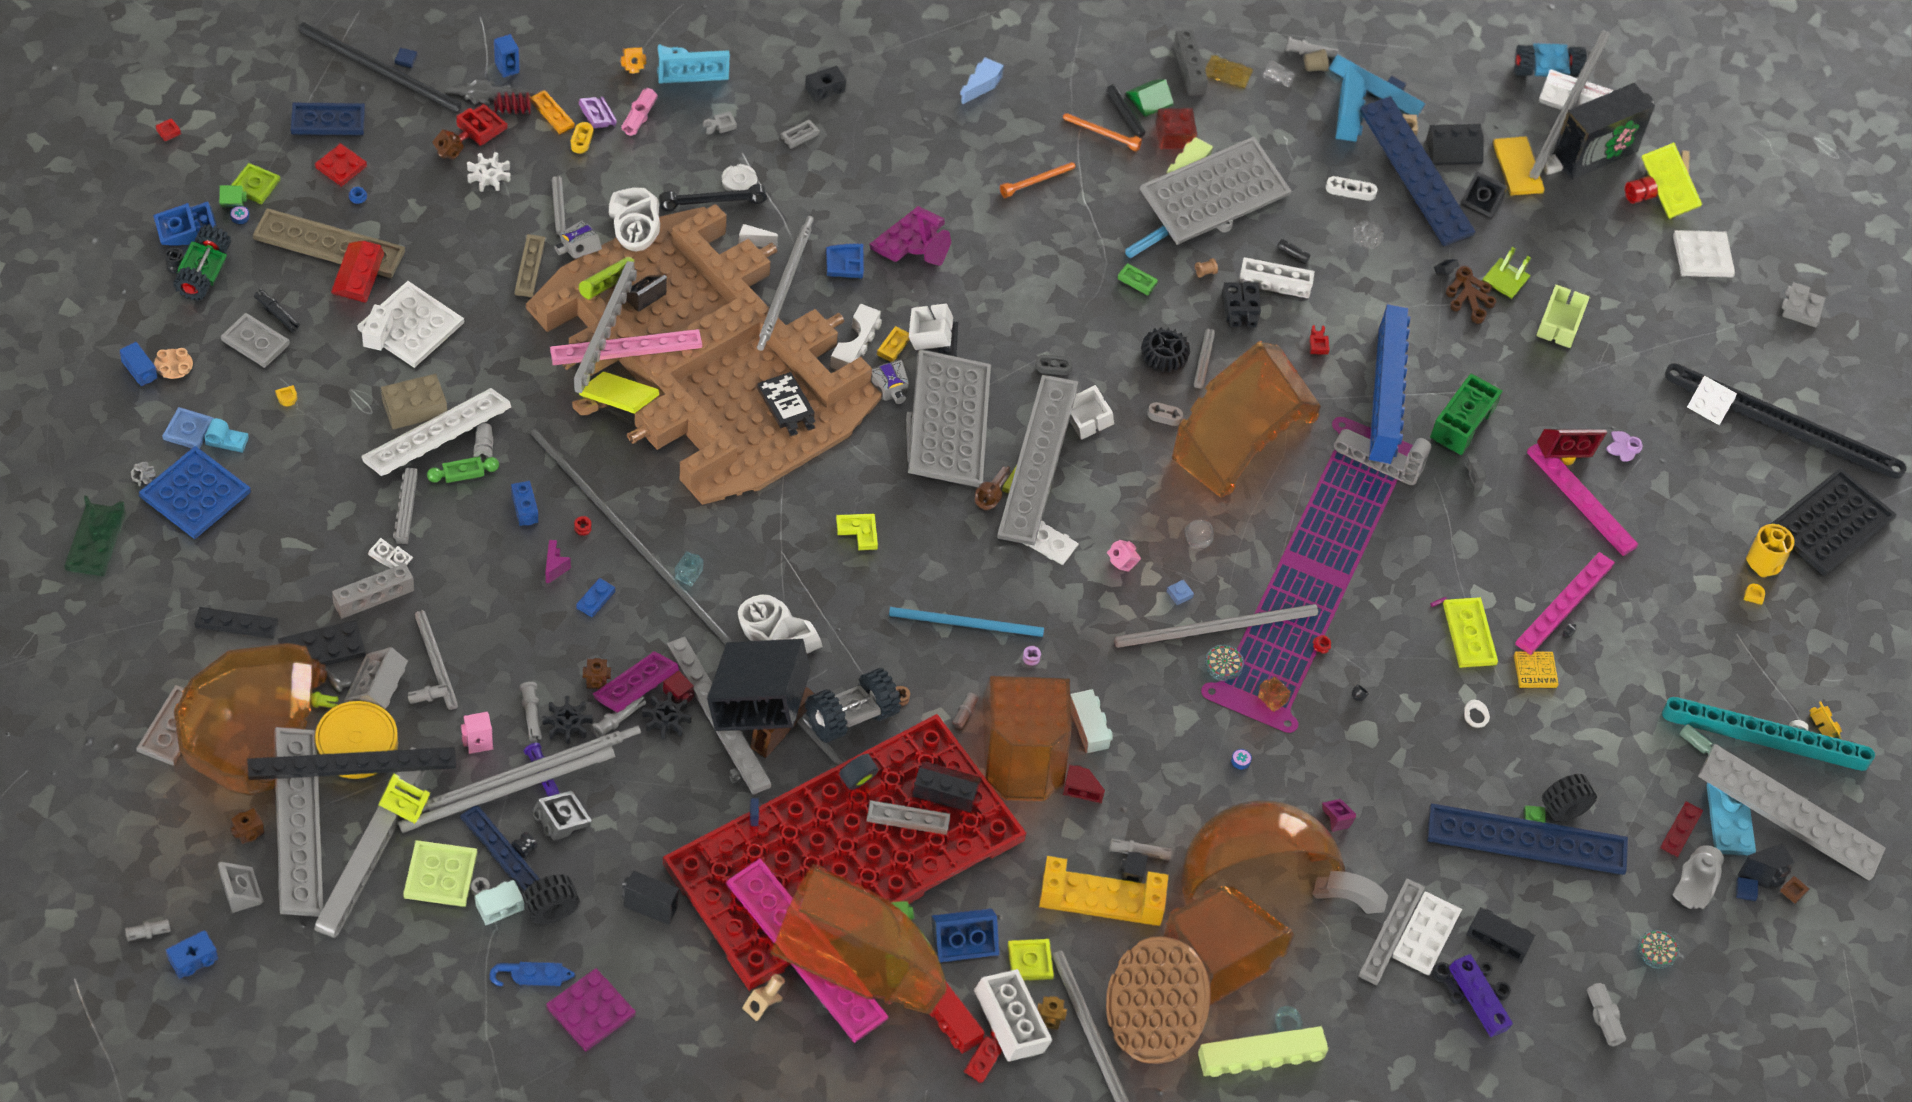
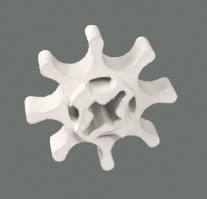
[467,153,510,191]

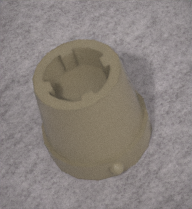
[1304,49,1328,72]

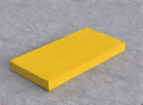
[1493,137,1544,195]

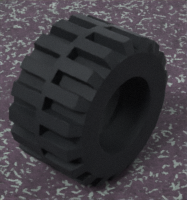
[1542,774,1597,822]
[522,874,580,924]

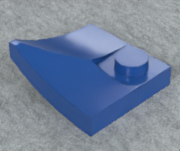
[825,244,863,278]

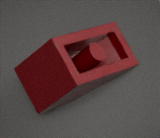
[1063,765,1105,803]

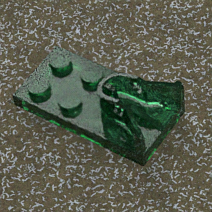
[64,495,126,576]

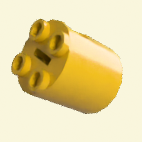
[1746,524,1794,578]

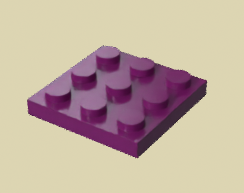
[546,968,636,1052]

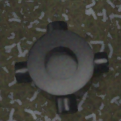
[1563,623,1576,638]

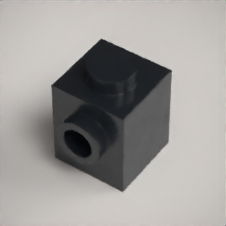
[1120,852,1148,883]

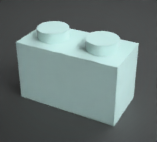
[475,880,524,925]

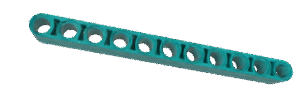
[1662,697,1875,771]

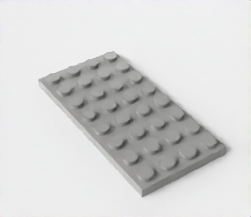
[1139,137,1292,245]
[908,349,991,487]

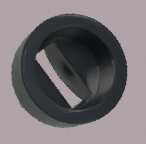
[1352,684,1369,701]

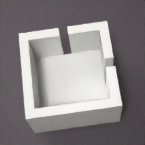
[909,303,953,350]
[1069,385,1114,440]

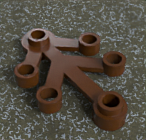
[1446,266,1496,324]

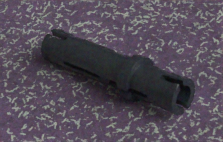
[254,289,300,332]

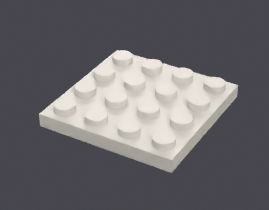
[358,281,464,368]

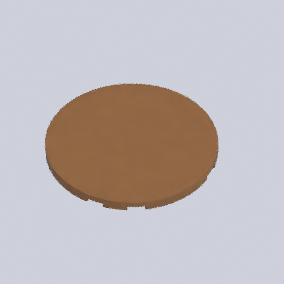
[1106,936,1210,1064]

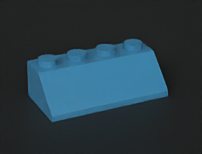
[1336,65,1367,142]

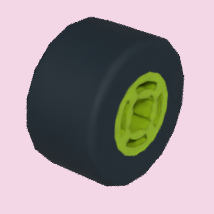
[839,754,879,790]

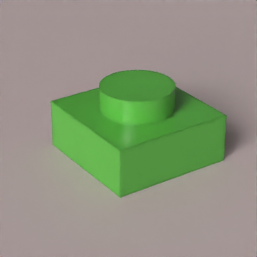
[1524,805,1546,823]

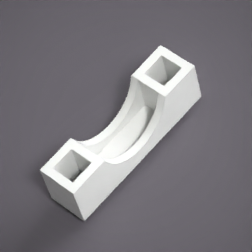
[830,304,882,370]

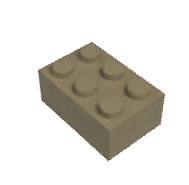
[381,374,447,430]

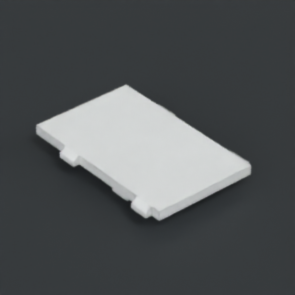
[1024,521,1079,565]

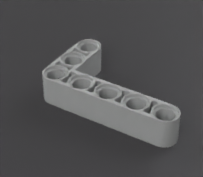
[1334,429,1431,485]

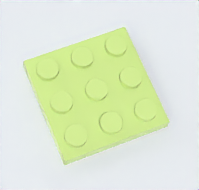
[403,840,477,907]

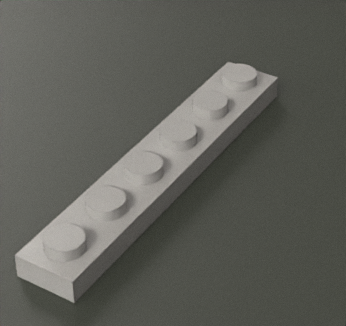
[1358,878,1425,985]

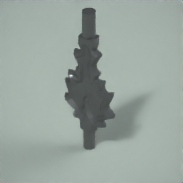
[446,78,535,105]

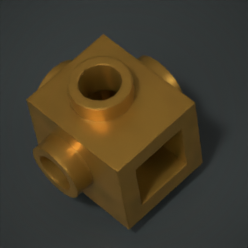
[1037,996,1067,1030]

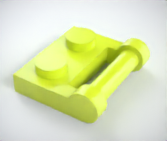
[378,774,430,824]

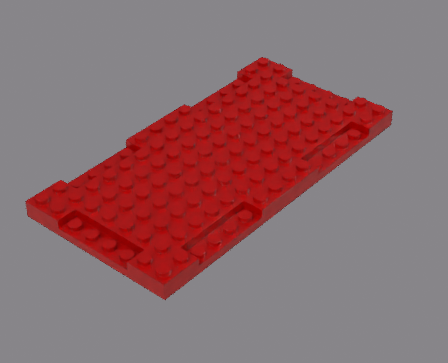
[663,714,1026,991]

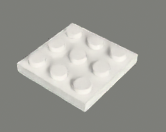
[1673,230,1735,277]

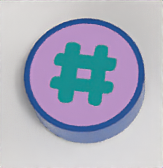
[230,206,249,224]
[1231,749,1252,770]

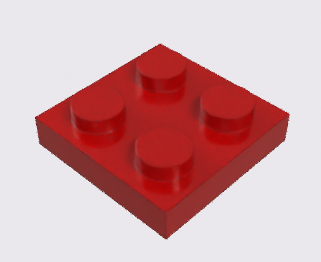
[315,143,367,187]

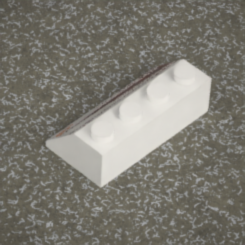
[1539,70,1613,110]

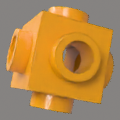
[621,47,646,73]

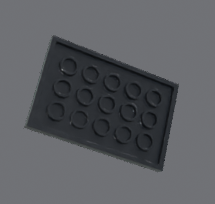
[1771,468,1897,576]

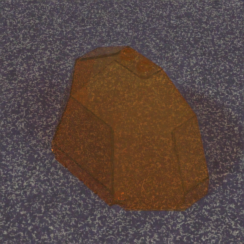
[174,643,314,796]

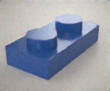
[576,578,615,618]

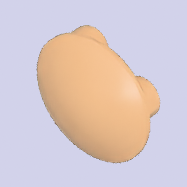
[154,348,193,379]

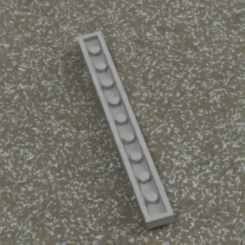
[574,261,637,393]
[667,637,771,795]

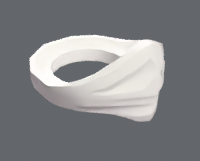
[1464,699,1490,728]

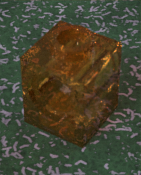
[1258,676,1291,712]

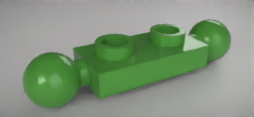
[427,457,499,483]

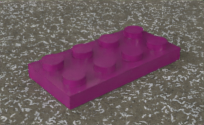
[593,651,679,713]

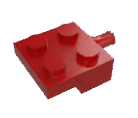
[457,104,508,146]

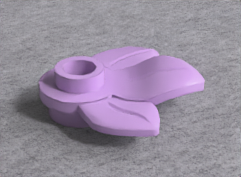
[1606,431,1643,461]

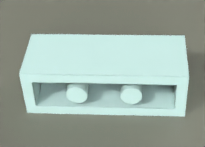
[1068,689,1113,754]

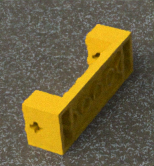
[1039,856,1168,926]

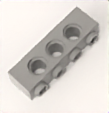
[332,563,414,619]

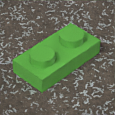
[1118,263,1158,295]

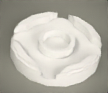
[722,164,757,191]

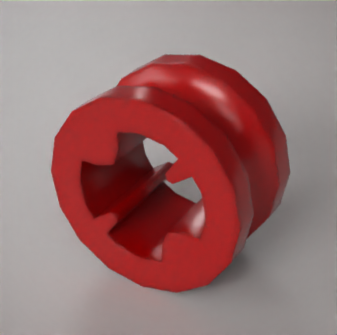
[574,516,592,536]

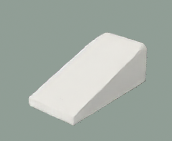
[739,224,778,247]

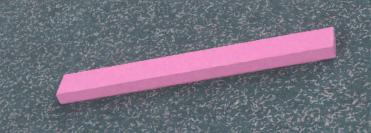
[550,329,702,365]

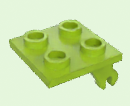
[1482,247,1531,299]

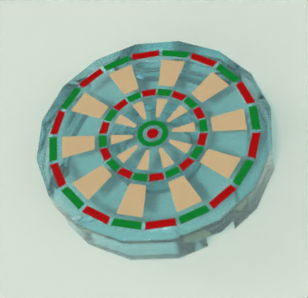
[1205,645,1244,681]
[1638,930,1679,969]

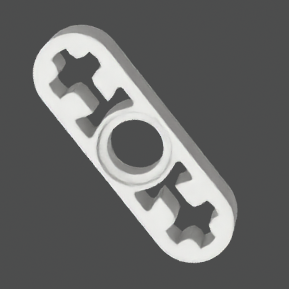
[1326,177,1377,201]

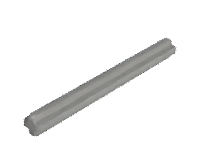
[415,610,458,710]

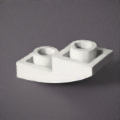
[368,538,413,568]

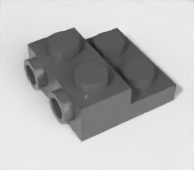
[533,791,592,841]

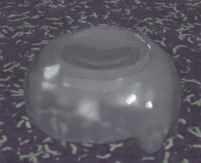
[1185,520,1214,549]

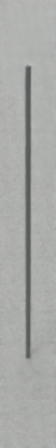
[530,429,844,766]

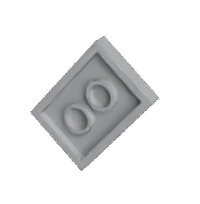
[221,313,290,368]

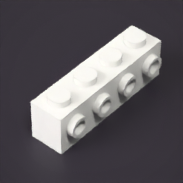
[1239,258,1314,298]

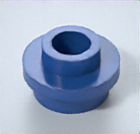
[349,187,367,204]

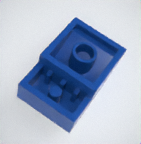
[153,202,218,245]

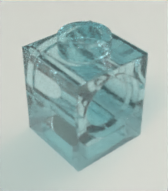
[675,551,704,587]

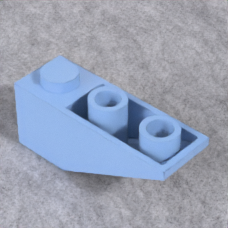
[960,58,1004,104]

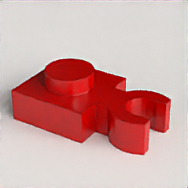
[1309,325,1330,355]

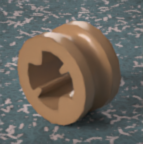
[896,686,910,706]

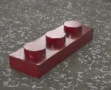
[1660,801,1704,857]

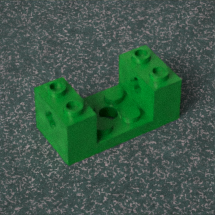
[1430,373,1502,455]

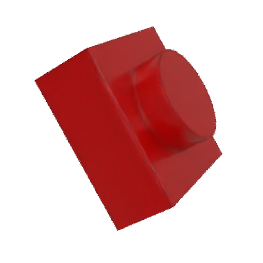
[155,118,181,142]

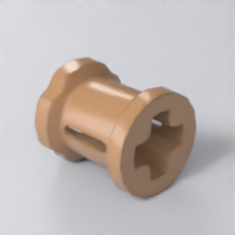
[1195,258,1218,278]

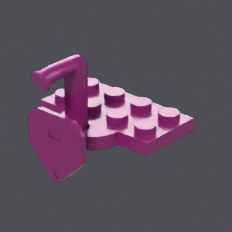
[869,206,951,266]

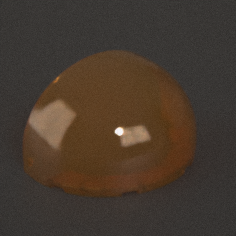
[1182,800,1345,906]

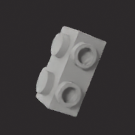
[1781,282,1825,328]

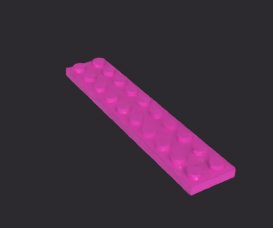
[727,859,888,1043]

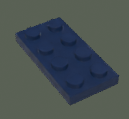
[291,102,365,135]

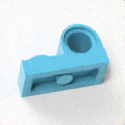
[205,418,249,453]

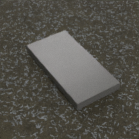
[136,685,212,766]

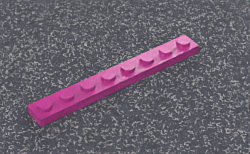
[1527,443,1638,556]
[1515,552,1615,655]

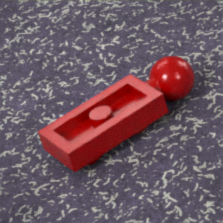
[964,1030,1002,1083]

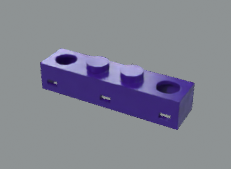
[1449,954,1513,1038]

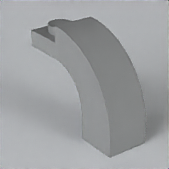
[1313,871,1388,914]

